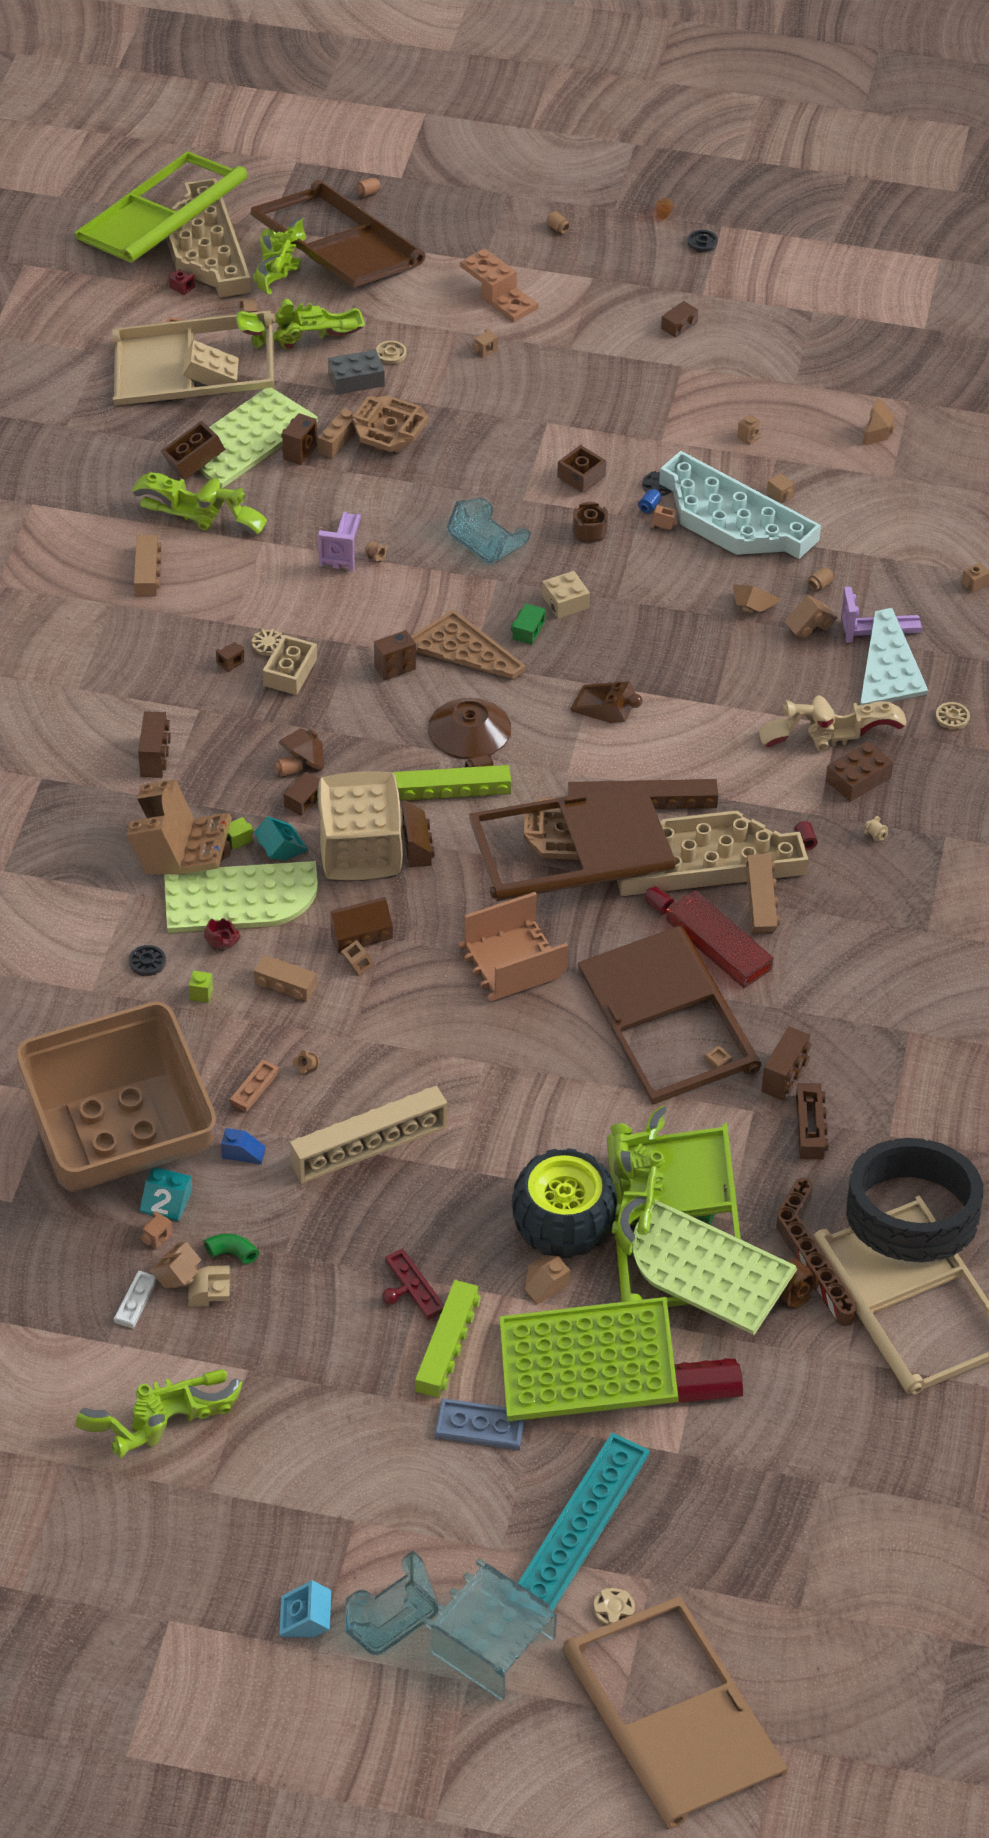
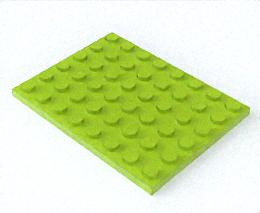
[500,1297,679,1421]

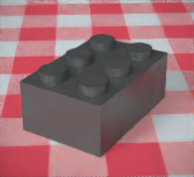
[328,350,385,395]

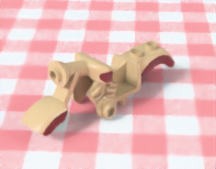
[759,695,906,752]

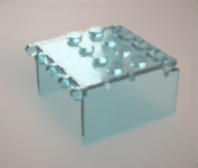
[423,1558,557,1700]

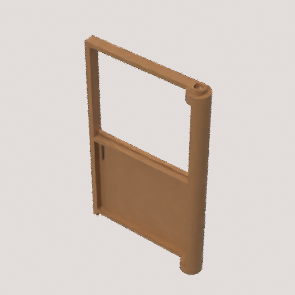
[562,1596,788,1828]

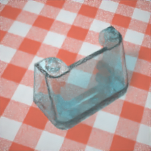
[447,498,531,563]
[346,1551,439,1655]

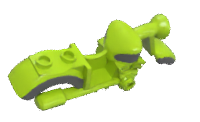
[253,217,306,294]
[132,472,267,535]
[610,1105,667,1255]
[75,1369,243,1459]

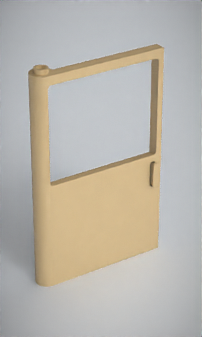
[812,1195,989,1395]

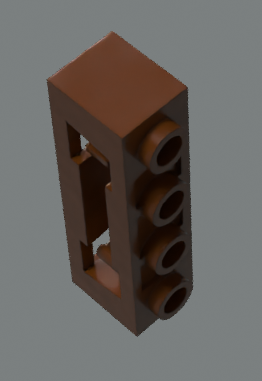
[796,1083,829,1159]

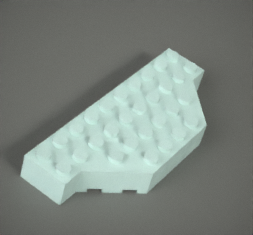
[659,451,821,559]

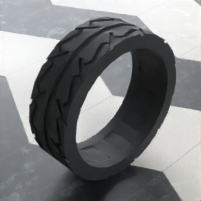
[846,1138,983,1263]

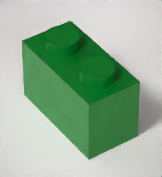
[511,603,546,645]

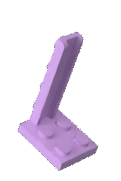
[318,512,361,571]
[841,587,922,643]

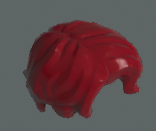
[204,918,241,949]

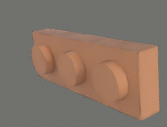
[230,1059,280,1112]

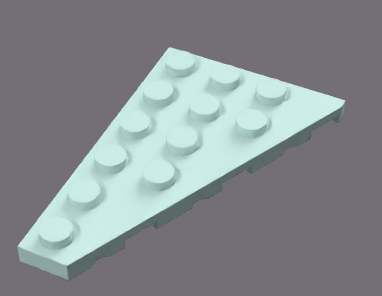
[860,608,928,705]

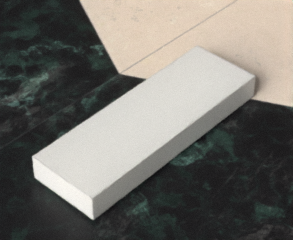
[114,1271,158,1329]

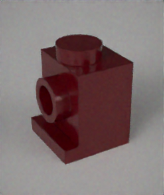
[169,269,195,295]

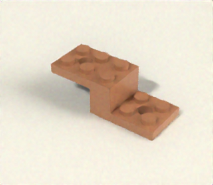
[460,248,538,322]

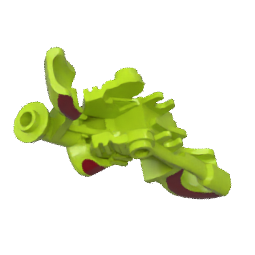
[236,299,365,350]

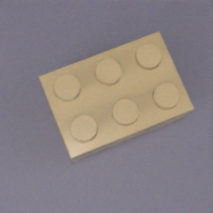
[183,340,239,394]
[262,635,317,695]

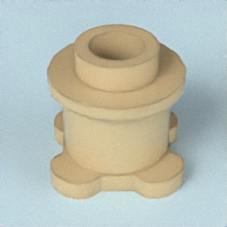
[864,816,888,841]

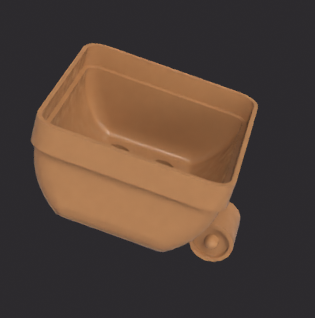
[17,1001,216,1192]

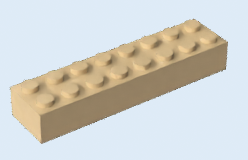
[290,1086,447,1184]

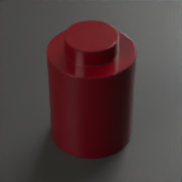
[794,821,818,851]
[645,886,674,915]

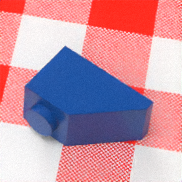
[221,1128,266,1164]

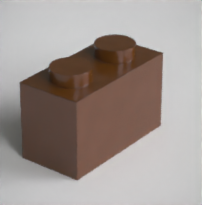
[661,301,698,338]
[283,772,319,816]

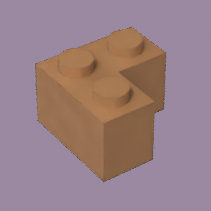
[784,595,838,639]
[150,1241,201,1289]

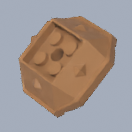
[352,396,429,453]
[524,797,579,861]

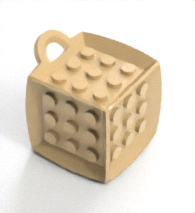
[318,771,403,880]

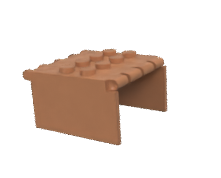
[457,892,568,1001]

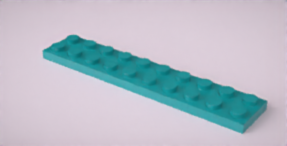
[509,1433,650,1620]

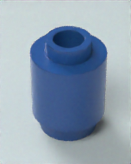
[638,489,661,514]

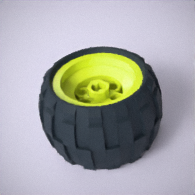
[512,1148,617,1258]

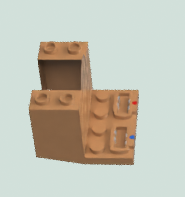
[126,779,232,874]

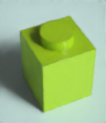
[226,817,254,850]
[189,970,213,1003]

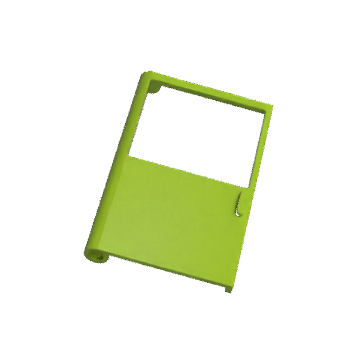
[74,151,248,263]
[606,1123,741,1307]

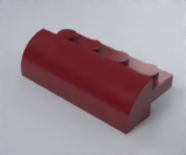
[665,1358,743,1404]

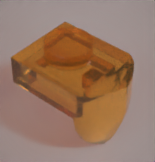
[656,198,674,221]

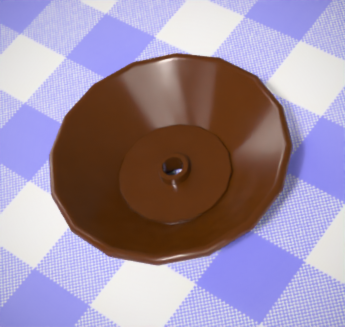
[428,698,511,758]

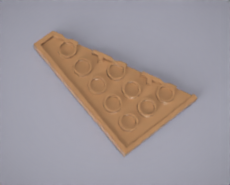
[411,609,526,679]

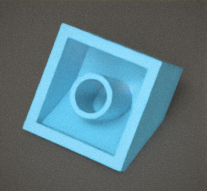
[279,1580,331,1637]

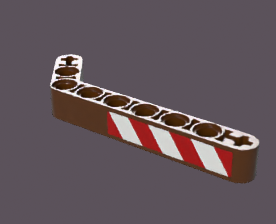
[776,1177,856,1326]

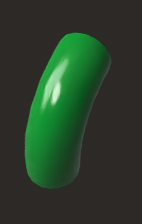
[203,1233,260,1264]

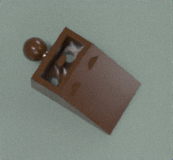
[570,681,643,723]

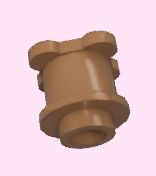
[365,541,388,562]
[293,1050,320,1074]

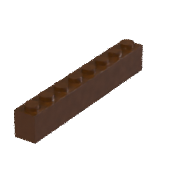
[568,779,718,809]

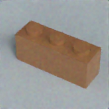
[318,408,356,459]
[254,955,317,1002]

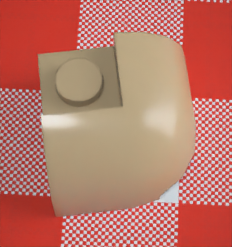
[188,1265,230,1307]

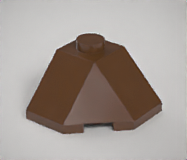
[278,728,324,770]

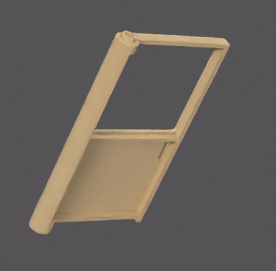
[112,310,276,406]

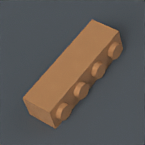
[134,534,162,596]
[745,854,780,933]

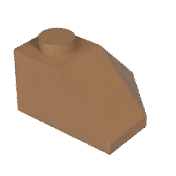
[863,398,896,445]
[733,584,780,614]
[524,1255,571,1305]

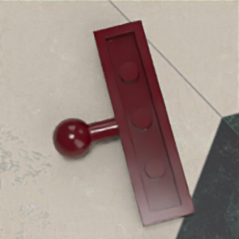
[382,1248,444,1320]

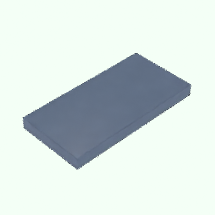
[435,1398,525,1450]

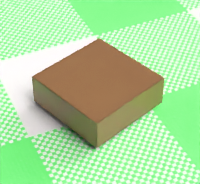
[704,1045,732,1068]

